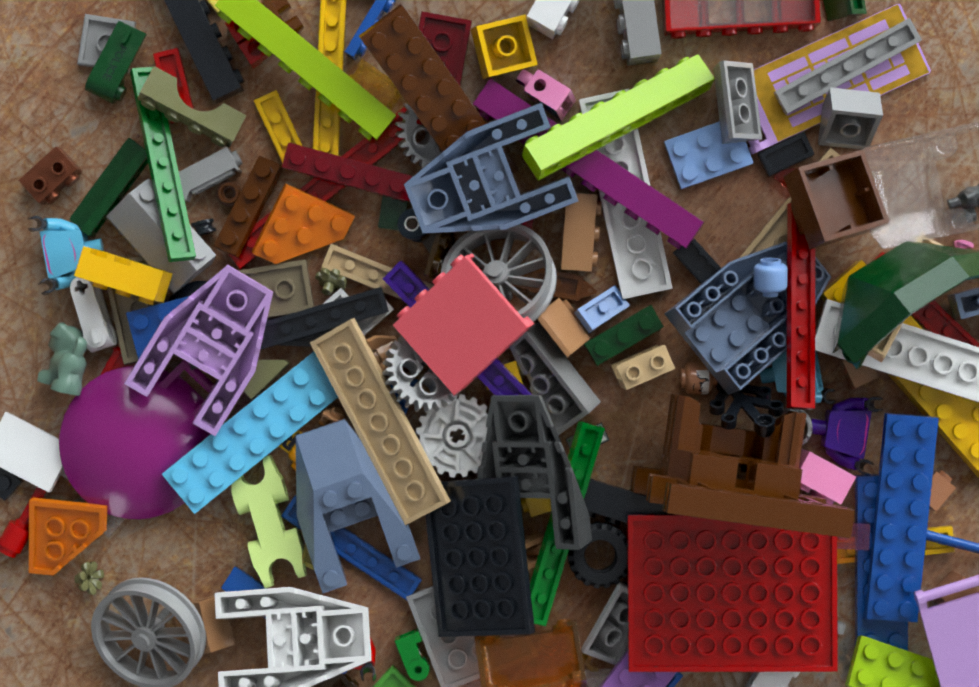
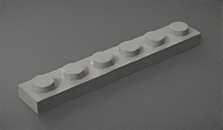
[774,18,922,115]

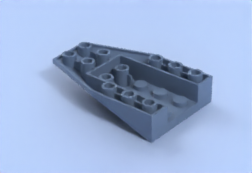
[664,241,831,395]

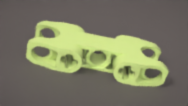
[231,455,307,588]

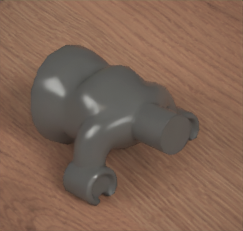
[947,184,979,223]

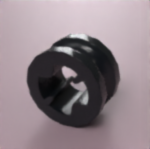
[191,218,217,236]

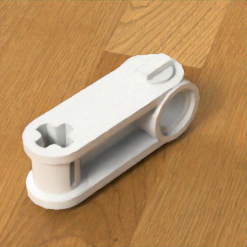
[70,277,118,353]

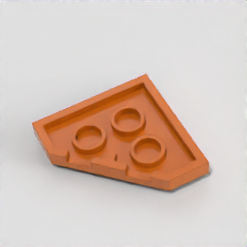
[252,183,355,264]
[29,497,107,576]

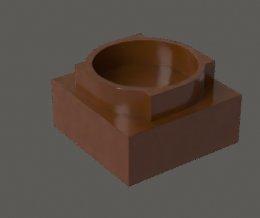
[783,149,890,250]

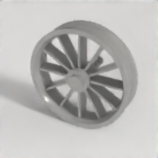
[441,224,557,322]
[91,578,206,687]

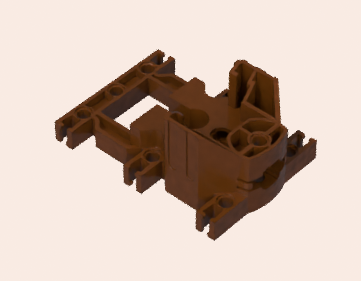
[630,394,855,539]

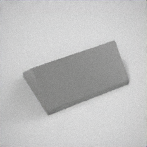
[713,61,762,144]
[580,580,628,665]

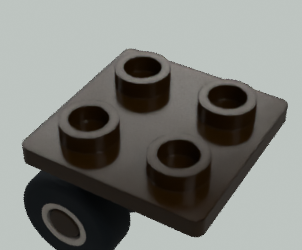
[397,209,455,279]

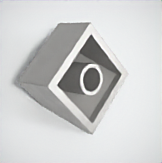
[818,87,883,150]

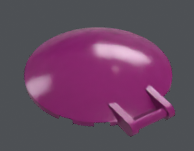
[59,359,214,519]

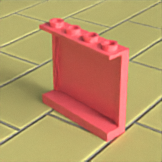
[393,254,534,395]

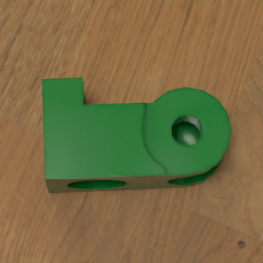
[395,628,430,681]

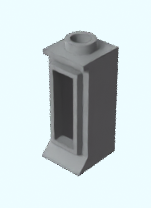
[179,147,243,203]

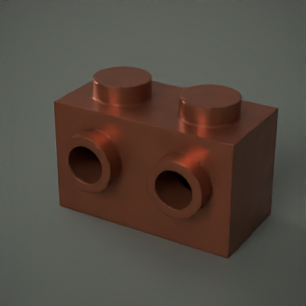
[18,146,82,205]

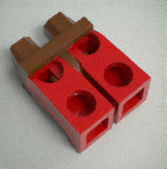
[225,0,304,69]

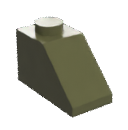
[244,359,291,399]

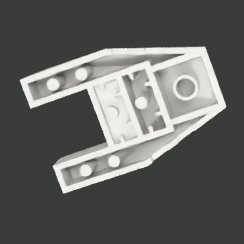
[215,587,371,687]

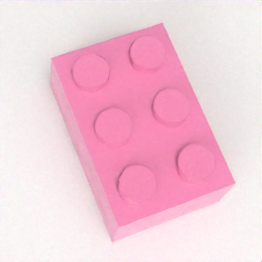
[799,449,856,505]

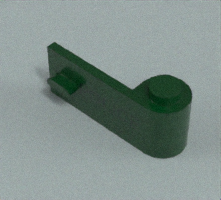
[85,21,147,104]

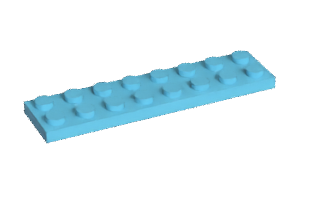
[162,352,338,514]

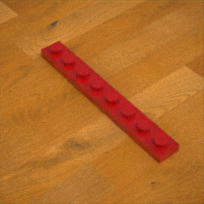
[787,202,815,410]

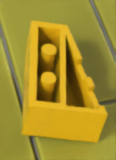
[74,246,173,305]

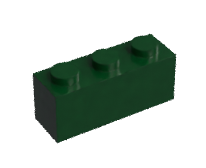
[584,305,664,366]

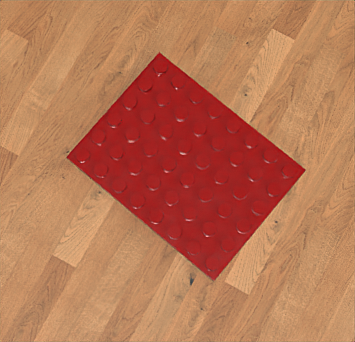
[627,515,838,672]

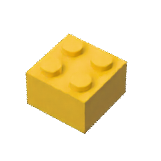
[470,15,538,79]

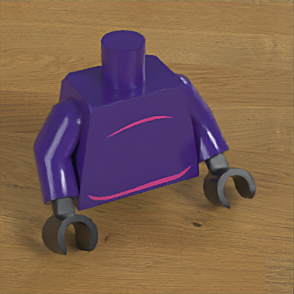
[811,396,883,476]

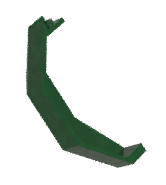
[832,241,979,369]

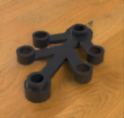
[709,381,784,437]

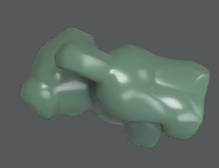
[37,322,87,396]

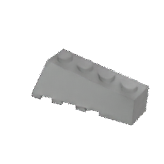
[510,322,601,436]

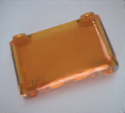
[474,618,587,687]

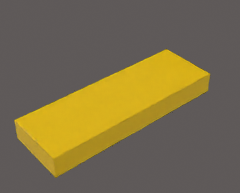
[253,90,303,171]

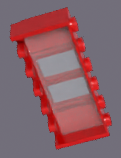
[662,0,821,39]

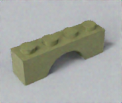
[137,66,247,147]

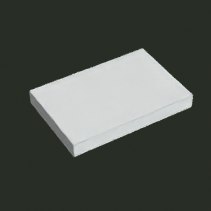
[0,412,63,493]

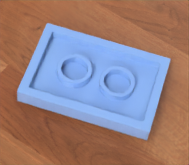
[664,121,753,190]

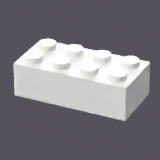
[527,0,580,39]

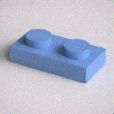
[574,285,630,333]

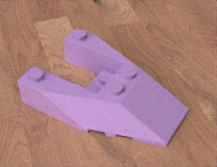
[124,265,273,436]

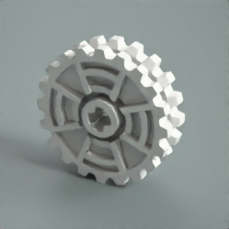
[416,394,488,478]

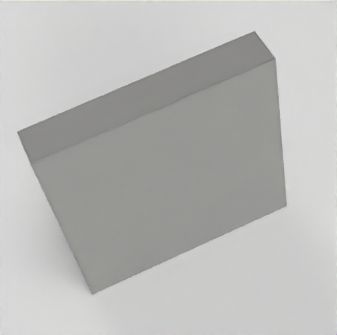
[77,14,137,73]

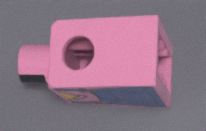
[516,69,576,121]

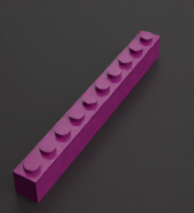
[473,78,704,249]

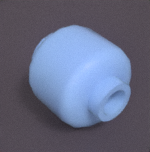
[754,258,788,297]

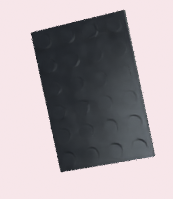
[425,476,535,637]

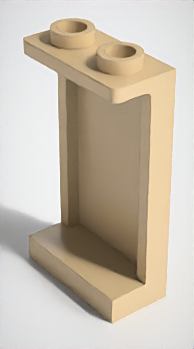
[611,344,675,390]

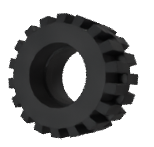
[568,521,628,589]

